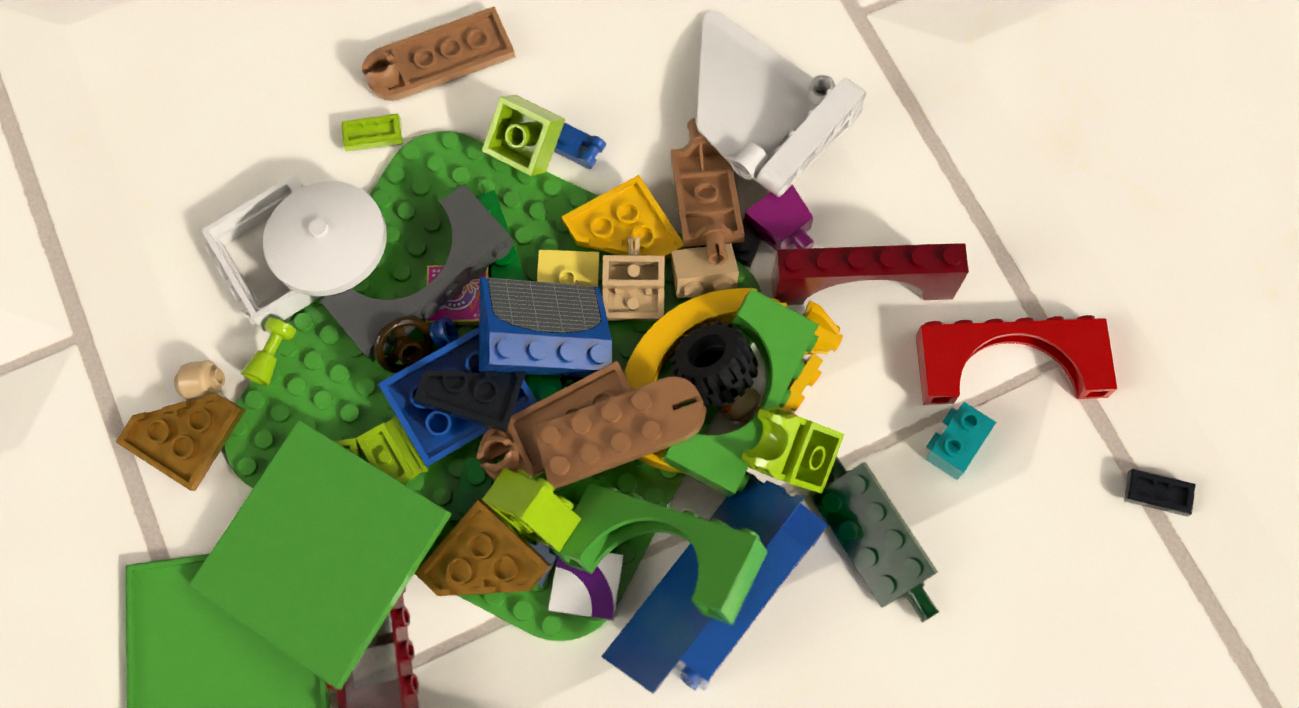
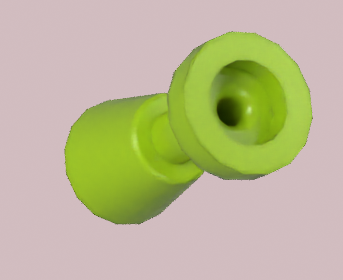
[240,317,297,386]

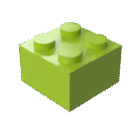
[482,94,566,176]
[482,468,581,552]

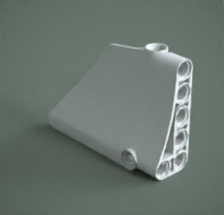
[697,11,867,197]

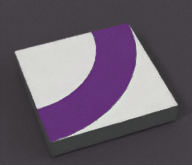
[548,553,624,622]

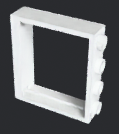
[201,173,322,332]

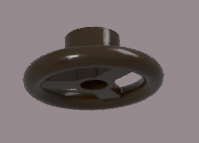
[374,316,434,373]

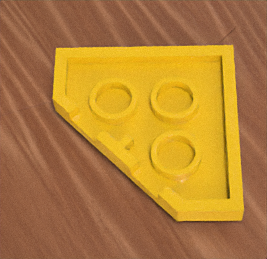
[561,175,685,260]

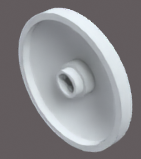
[263,181,387,296]

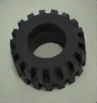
[671,321,759,407]

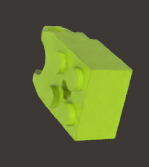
[741,407,845,494]

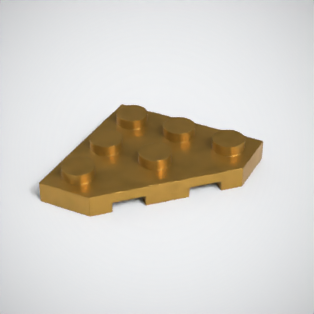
[116,393,245,491]
[415,500,552,596]

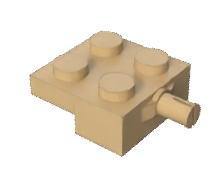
[602,237,665,321]

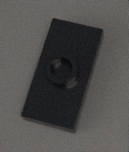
[1124,469,1196,517]

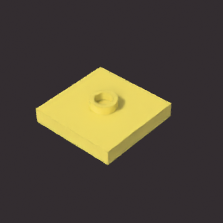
[537,250,599,287]

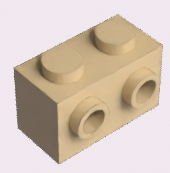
[671,243,739,298]

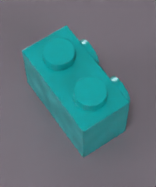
[925,402,997,480]

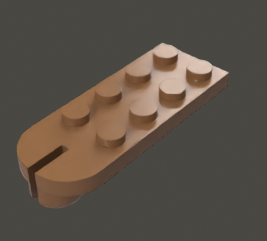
[362,6,516,101]
[477,361,633,480]
[533,376,707,489]

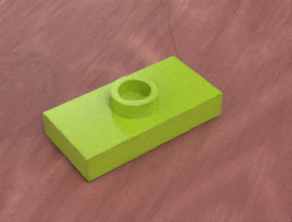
[341,113,403,152]

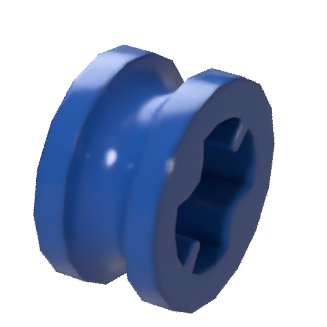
[429,317,458,348]

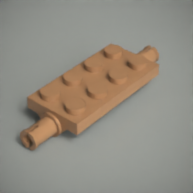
[671,118,744,265]

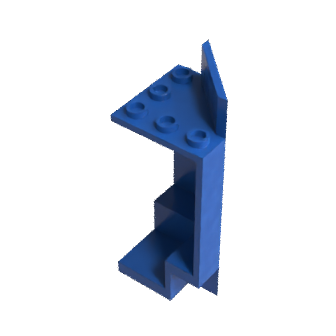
[601,472,828,695]

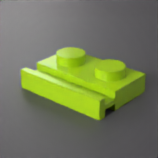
[356,415,428,484]

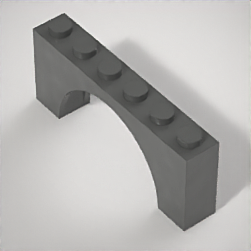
[320,184,515,362]

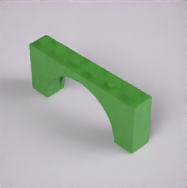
[661,288,819,497]
[553,483,767,625]

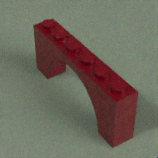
[771,243,969,305]

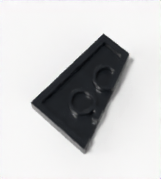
[413,370,526,433]

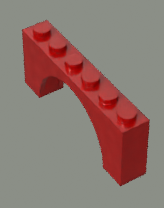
[915,315,1117,405]

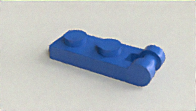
[554,122,607,169]

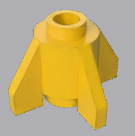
[803,301,843,355]

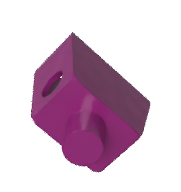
[744,184,815,251]

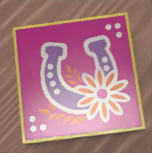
[426,265,489,326]

